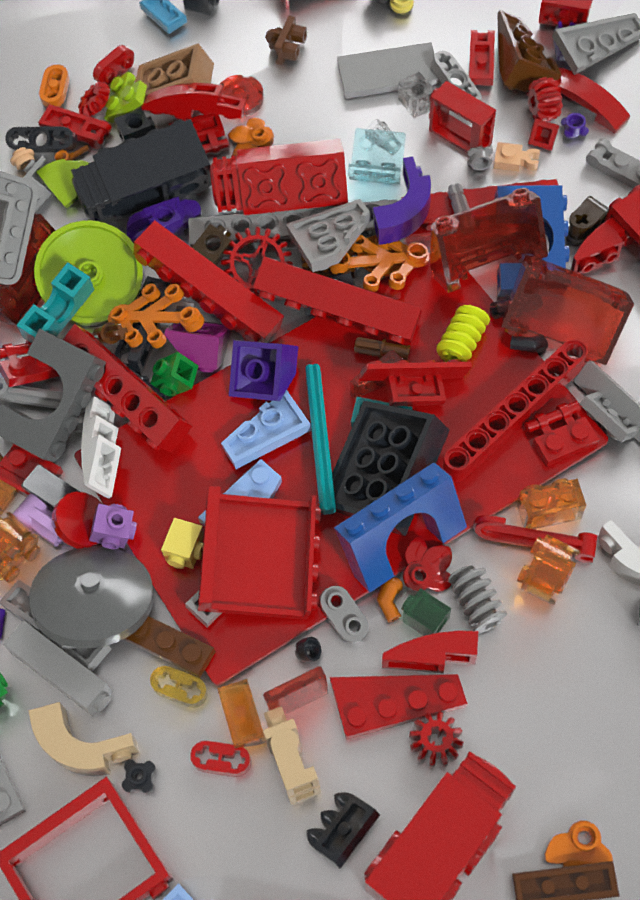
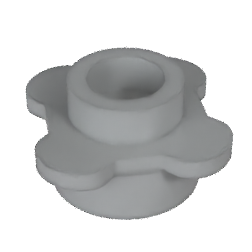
[467,147,493,171]

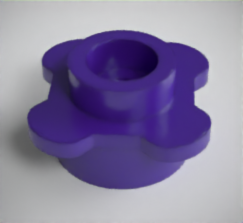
[561,113,589,138]

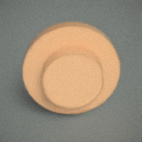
[10,147,35,170]

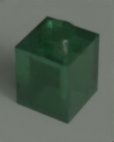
[401,588,451,636]

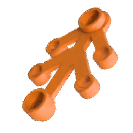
[329,235,430,292]
[108,284,204,348]

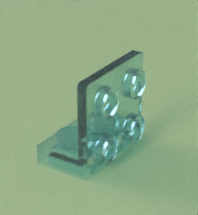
[348,128,406,185]

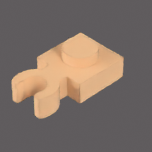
[494,142,540,171]

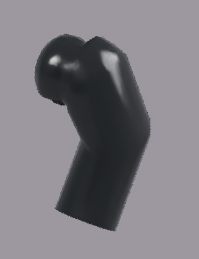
[510,335,549,355]

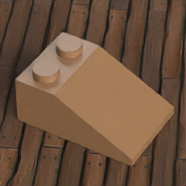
[135,43,214,100]

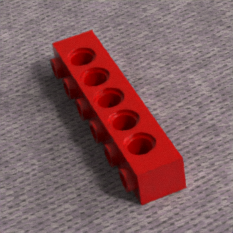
[62,324,193,453]

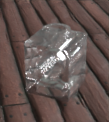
[398,72,434,118]

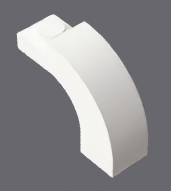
[598,519,640,586]

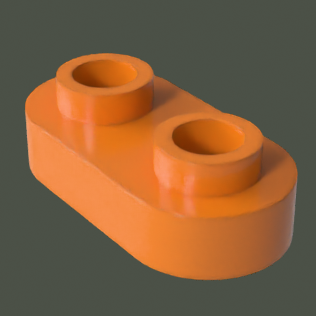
[39,64,70,107]

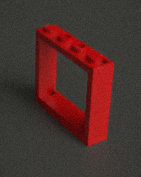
[0,776,174,900]

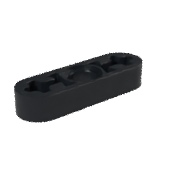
[5,127,78,152]

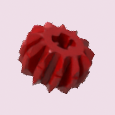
[527,77,563,122]
[409,712,464,768]

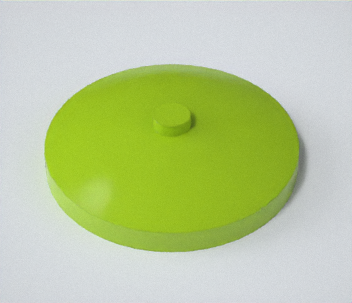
[34,220,143,326]

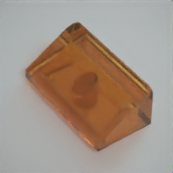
[217,679,267,748]

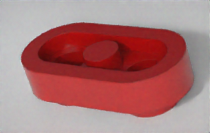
[93,45,134,85]

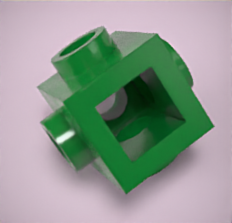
[150,352,199,397]

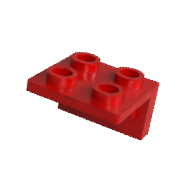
[538,0,593,28]

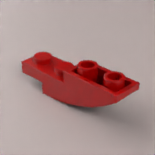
[142,83,246,119]
[570,217,635,276]

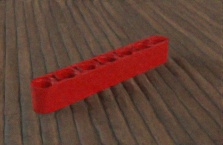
[443,339,588,483]

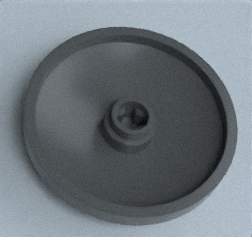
[29,546,153,648]

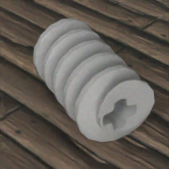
[448,565,507,634]

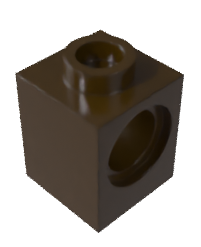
[192,223,232,266]

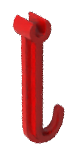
[473,515,598,563]

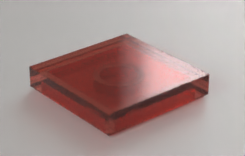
[263,666,328,715]

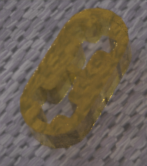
[150,666,208,708]

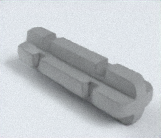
[448,183,474,231]

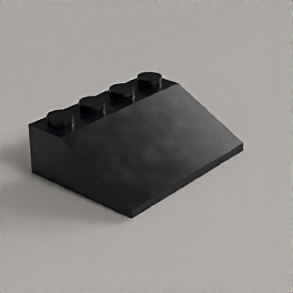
[332,401,450,536]

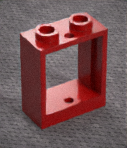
[428,81,496,154]

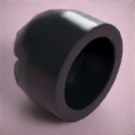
[295,637,322,663]

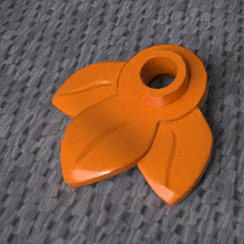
[228,118,274,156]
[545,821,613,867]

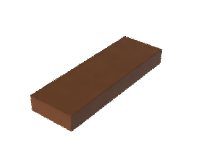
[512,861,620,900]

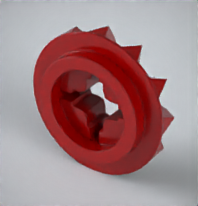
[78,81,110,117]

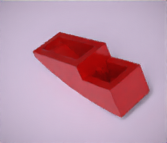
[382,631,478,674]

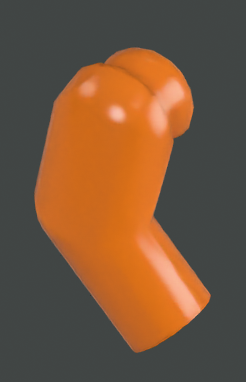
[377,577,403,623]

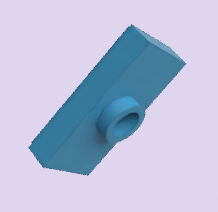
[139,0,187,34]

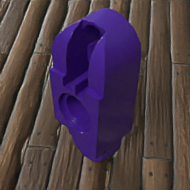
[127,196,202,243]

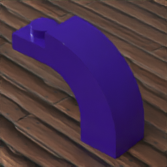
[373,156,431,245]

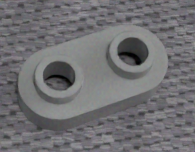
[319,586,369,642]

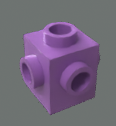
[89,504,137,549]

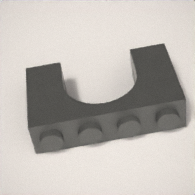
[0,328,106,463]

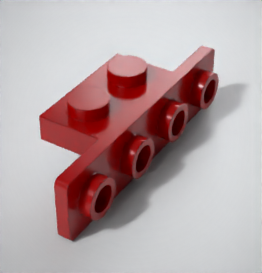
[358,359,473,407]

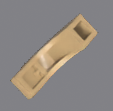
[29,702,139,776]

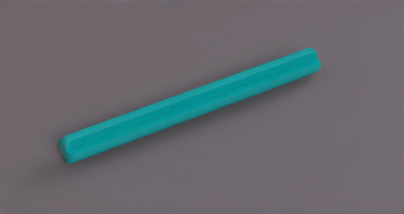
[305,363,336,515]

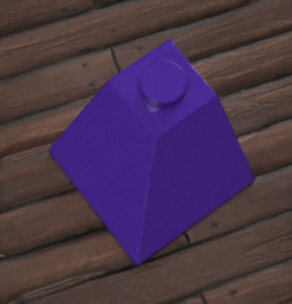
[229,340,298,401]

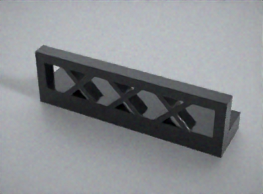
[114,276,172,376]

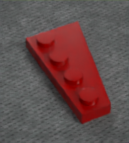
[330,674,468,740]

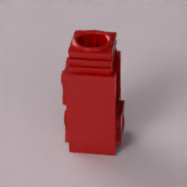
[210,139,348,215]
[364,751,516,900]

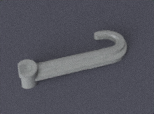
[0,378,92,433]

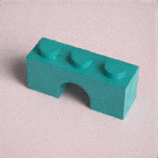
[17,262,94,344]

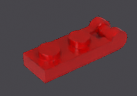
[469,29,495,86]
[38,104,112,149]

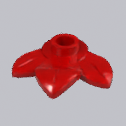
[403,536,452,592]

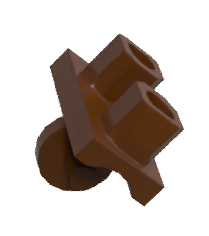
[265,15,307,66]

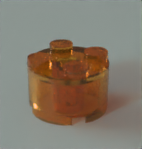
[0,512,41,583]
[517,534,581,606]

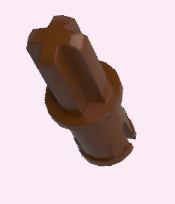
[93,322,128,344]
[354,337,410,361]

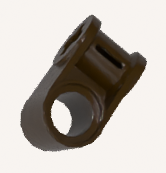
[565,196,609,245]

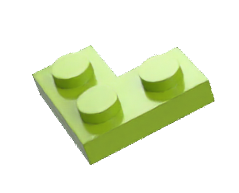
[104,71,147,124]

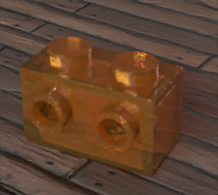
[517,478,586,529]

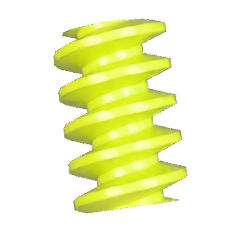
[436,305,490,362]

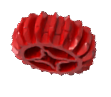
[221,227,293,296]

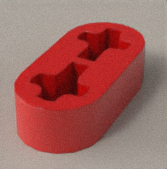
[190,741,251,777]

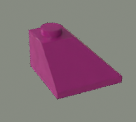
[165,322,231,372]

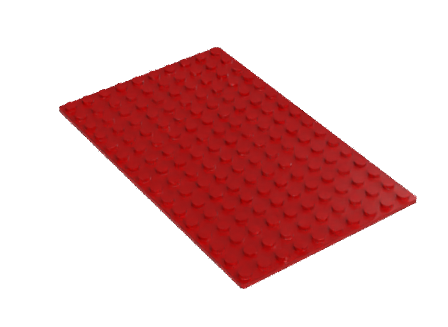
[74,246,608,686]

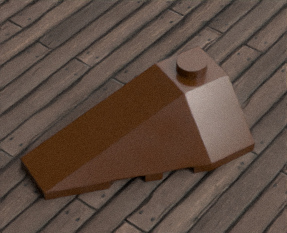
[497,9,561,92]

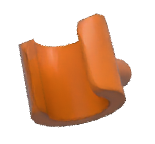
[54,145,89,161]

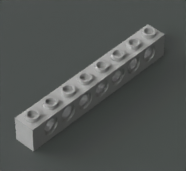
[188,199,400,257]

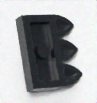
[307,792,380,869]

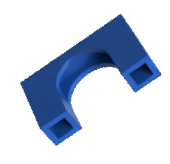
[494,185,571,298]
[334,463,467,593]

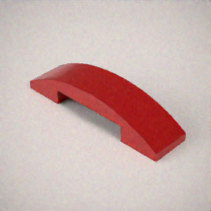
[556,67,630,133]

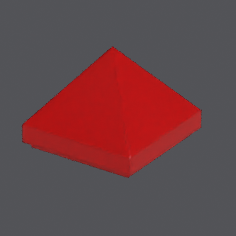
[527,118,560,151]

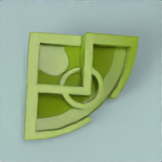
[37,159,88,208]

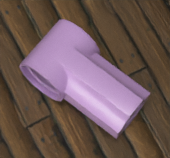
[11,494,64,547]

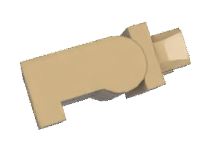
[263,707,321,805]

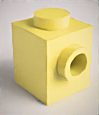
[161,518,204,569]

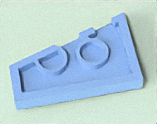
[221,390,311,469]

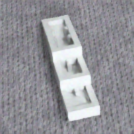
[81,396,121,498]

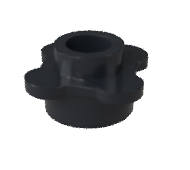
[122,760,156,793]

